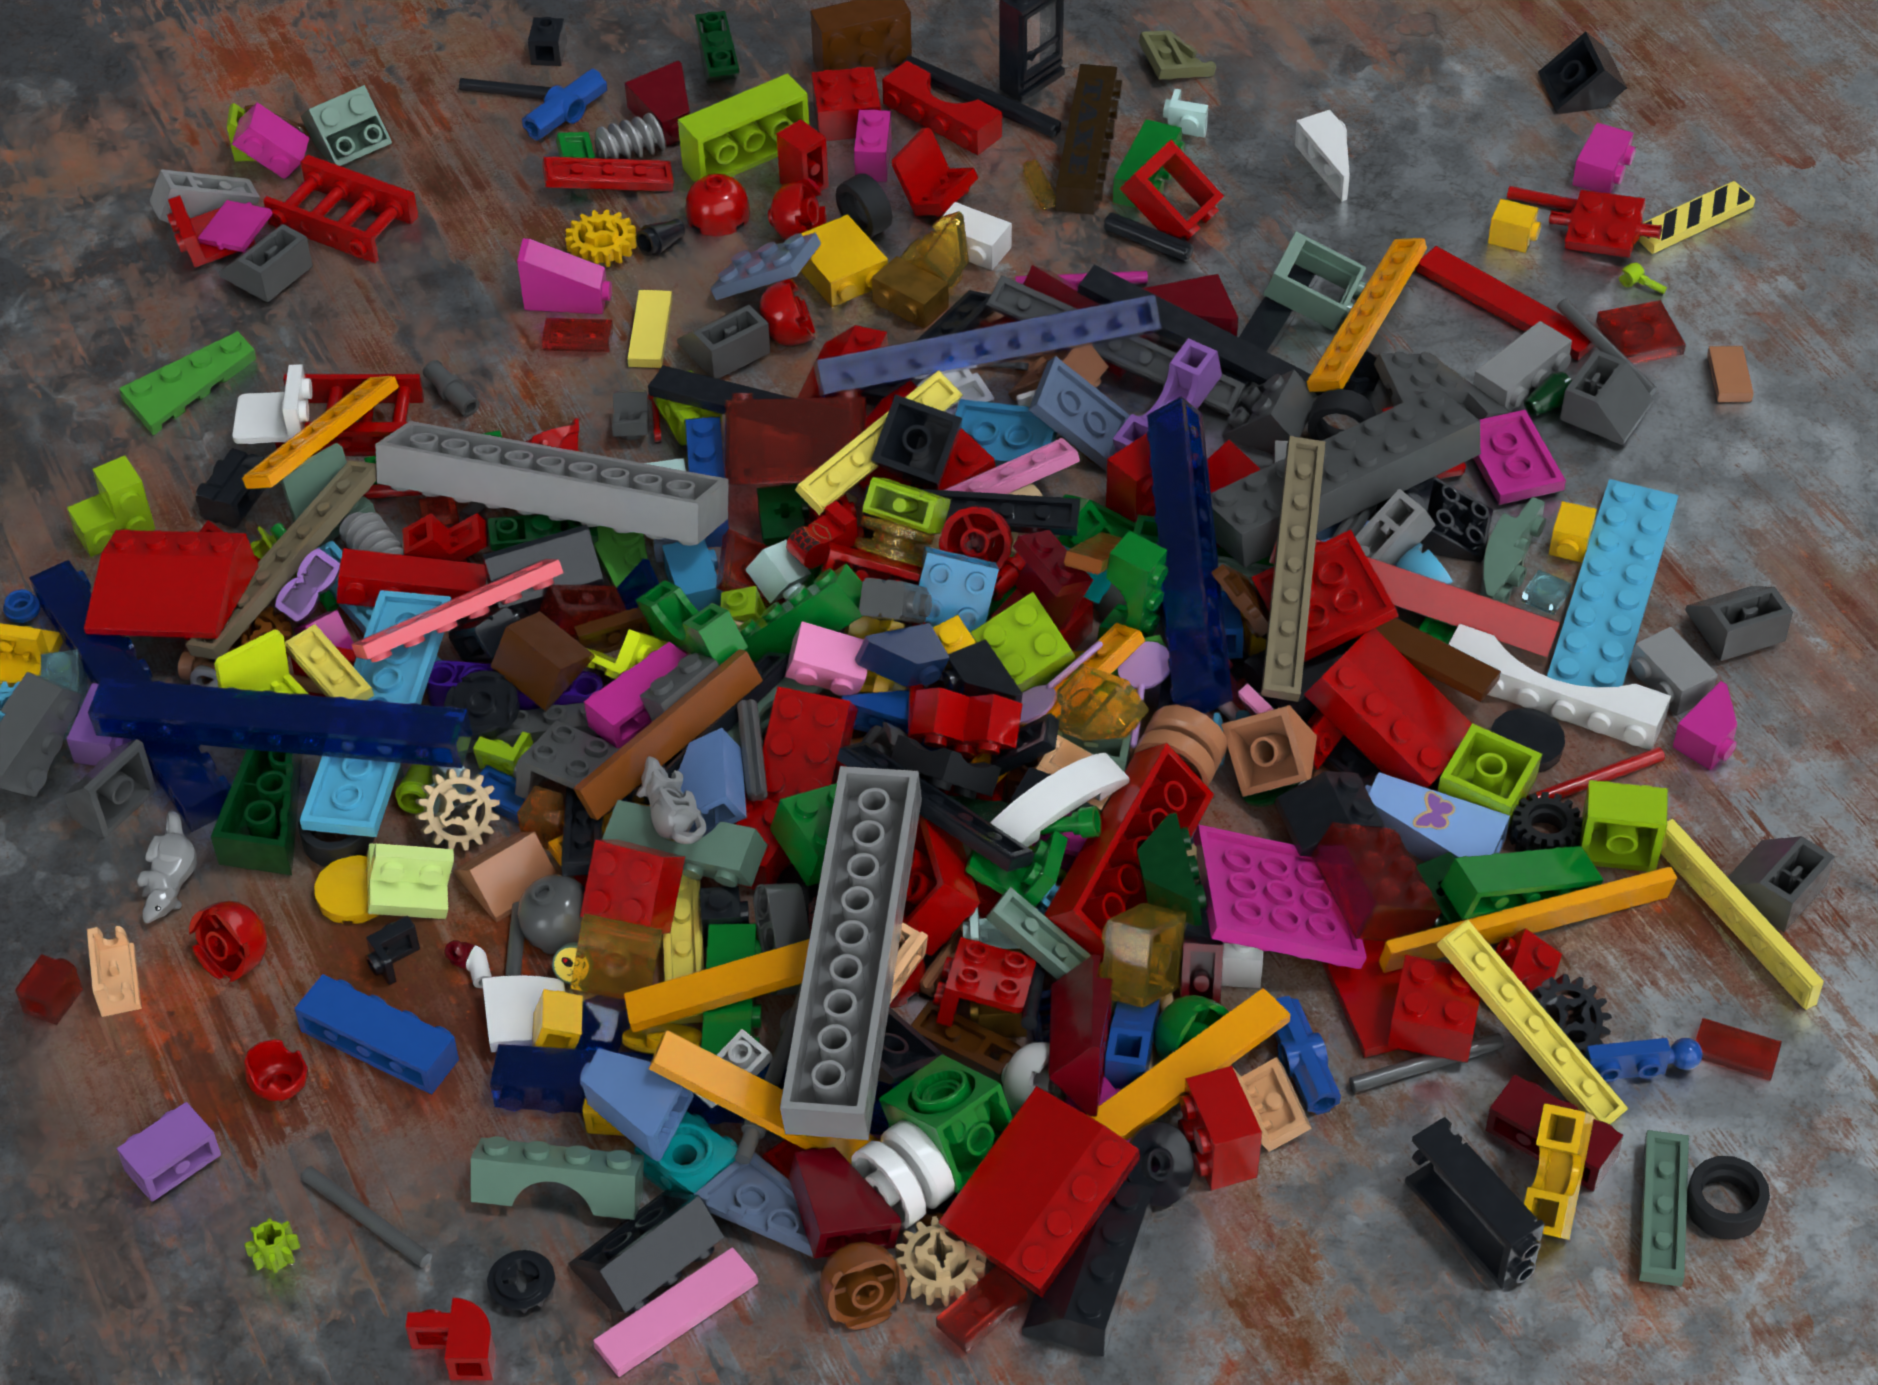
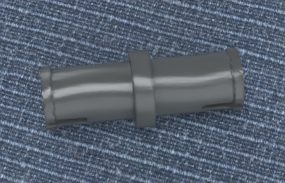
[423,360,480,417]

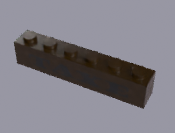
[1056,64,1123,214]

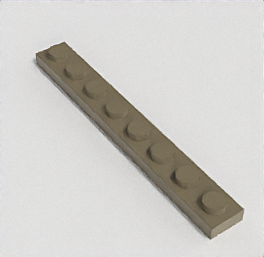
[1261,436,1326,702]
[186,460,377,660]

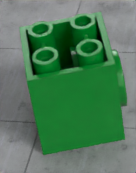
[879,1054,1013,1194]

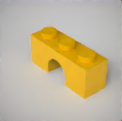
[1524,1103,1594,1240]

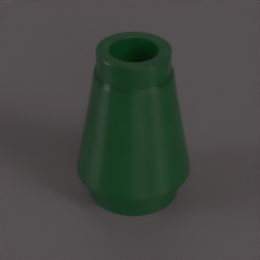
[1524,372,1572,417]

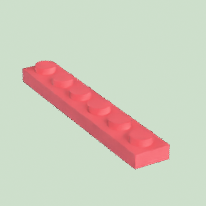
[351,559,564,663]

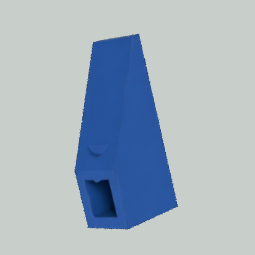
[1105,986,1162,1090]

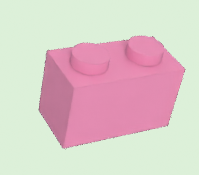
[785,622,868,696]

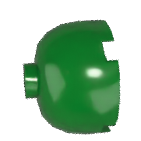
[1153,995,1229,1060]

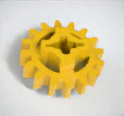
[565,209,637,267]

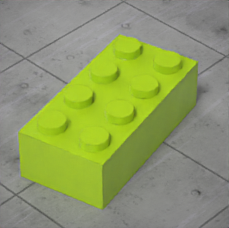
[678,73,809,182]

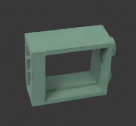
[1263,231,1367,331]

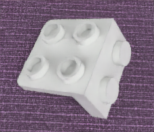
[232,364,312,444]

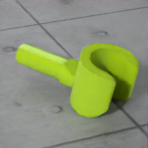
[1619,262,1667,295]

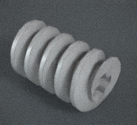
[595,113,665,160]
[339,512,404,555]

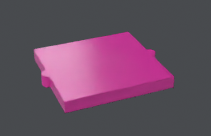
[198,200,273,252]

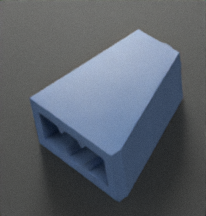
[673,728,747,840]
[580,1048,694,1161]

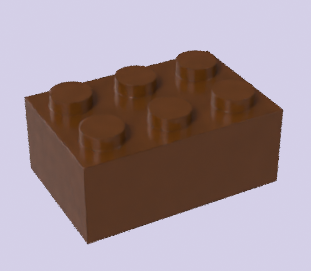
[810,0,912,72]

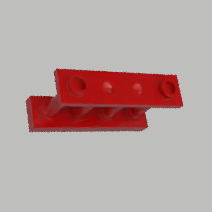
[263,154,419,263]
[275,374,424,456]

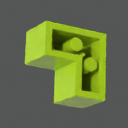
[67,455,156,557]

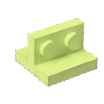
[367,843,454,919]

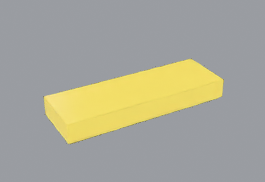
[627,290,673,368]
[285,624,374,715]

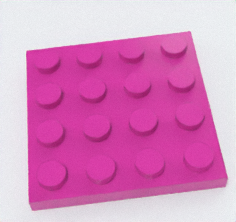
[1193,824,1367,969]

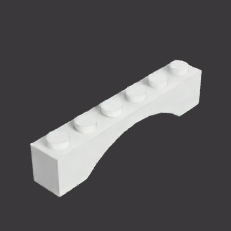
[1448,624,1671,750]

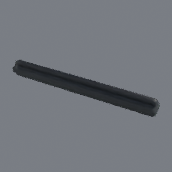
[902,56,1061,138]

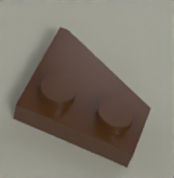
[1211,564,1269,640]

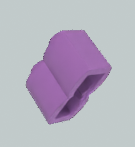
[275,548,340,624]

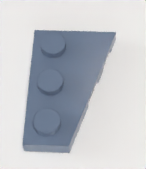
[694,1152,813,1257]

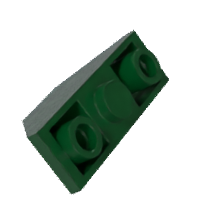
[695,11,740,82]
[488,514,598,551]
[1137,813,1207,926]

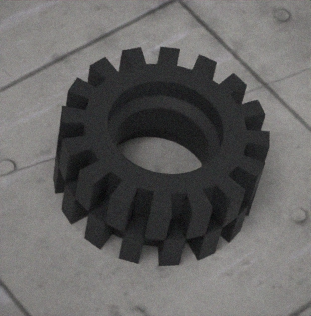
[1510,792,1583,852]

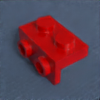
[1482,928,1562,1004]

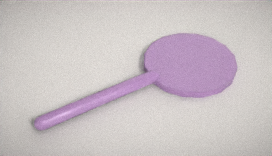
[1020,641,1103,725]
[1118,641,1172,748]

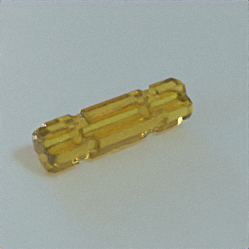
[1023,159,1056,210]

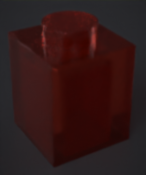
[15,954,83,1025]

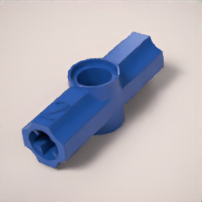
[522,68,607,141]
[1274,996,1341,1115]

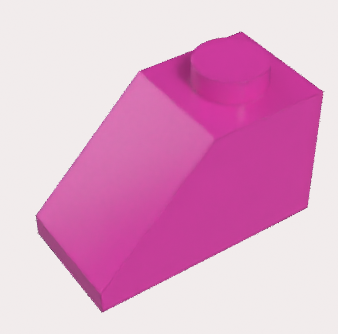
[1673,681,1738,770]

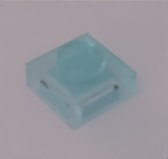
[1521,570,1572,616]

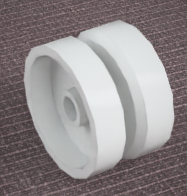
[851,1120,955,1230]

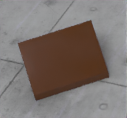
[491,612,595,712]

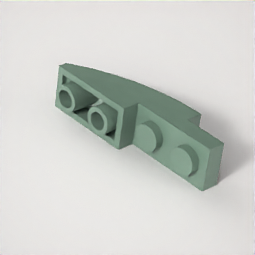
[1480,497,1547,604]

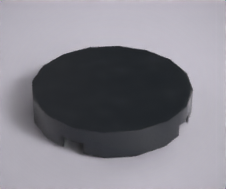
[444,670,520,740]
[1490,708,1565,773]

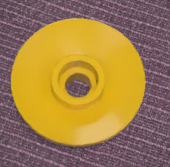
[622,1023,702,1061]

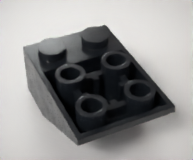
[1375,476,1493,562]

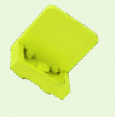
[586,629,668,679]
[214,630,311,738]

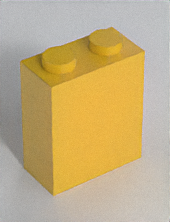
[801,214,888,307]

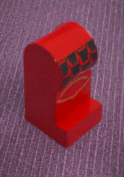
[786,501,858,569]

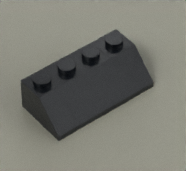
[1022,1181,1153,1356]

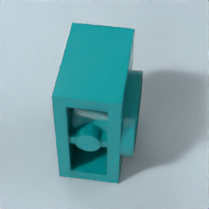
[634,1111,739,1194]

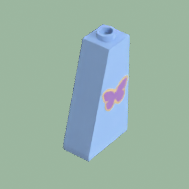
[1365,772,1510,862]

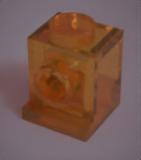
[517,785,565,850]

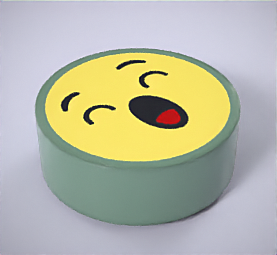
[552,942,594,984]

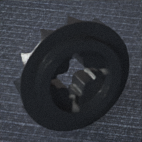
[487,1250,556,1314]

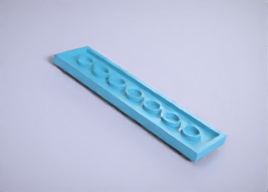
[1547,479,1679,687]
[299,590,451,837]

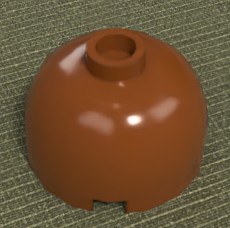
[819,1241,908,1330]

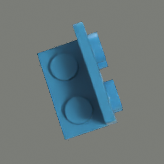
[918,546,999,639]

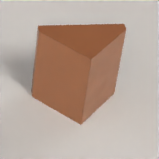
[1221,705,1317,797]
[453,832,557,923]

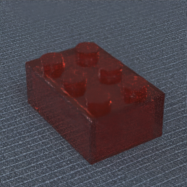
[1311,822,1442,942]

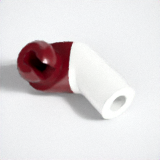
[444,940,492,988]

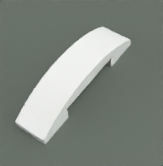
[990,753,1130,847]

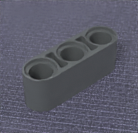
[753,883,810,996]

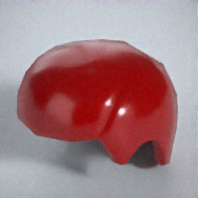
[244,1039,309,1102]

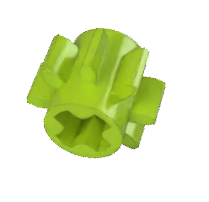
[245,1218,300,1273]

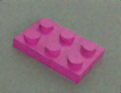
[1473,410,1566,505]

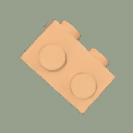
[1233,1057,1312,1152]

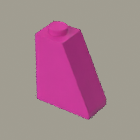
[517,238,612,314]

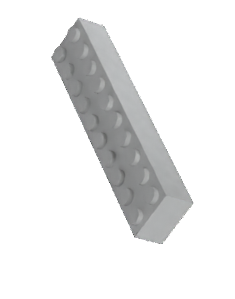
[375,421,728,546]
[780,766,922,1140]

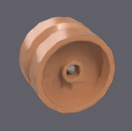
[1131,705,1228,787]

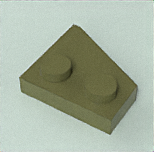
[1139,30,1216,80]

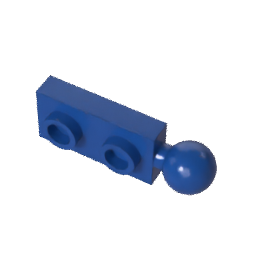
[1585,1038,1703,1083]

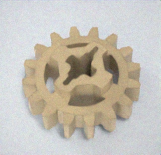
[415,769,500,851]
[895,1216,986,1306]

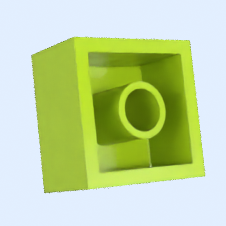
[971,592,1076,692]
[1438,723,1542,830]
[1578,780,1668,872]

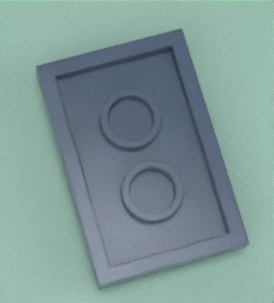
[710,232,821,300]
[1029,356,1130,471]

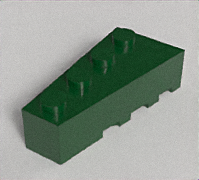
[211,720,302,875]

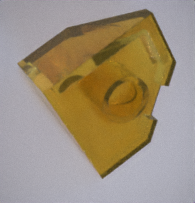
[900,211,969,289]
[1057,663,1149,741]

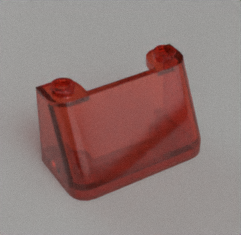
[724,390,868,485]

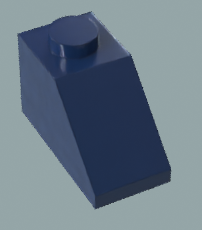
[855,623,950,687]

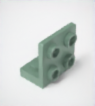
[280,443,376,547]

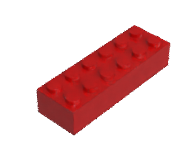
[1044,742,1214,968]

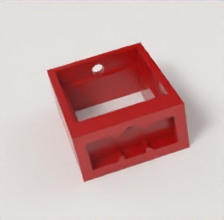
[1119,140,1224,241]

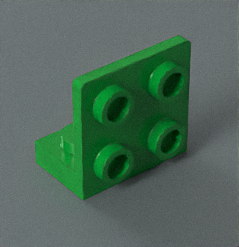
[965,830,1068,907]

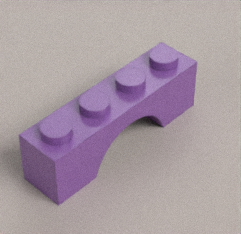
[1113,338,1222,453]

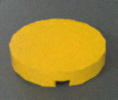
[314,855,378,924]

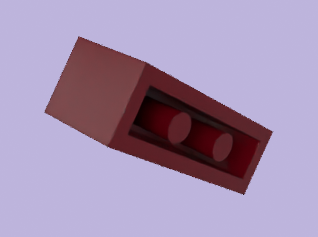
[1485,1074,1624,1192]

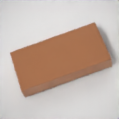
[1707,346,1754,402]

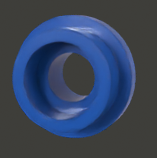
[3,589,41,623]

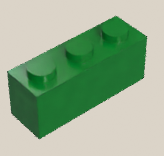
[1113,119,1185,209]

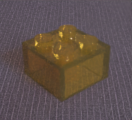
[1100,903,1186,1008]

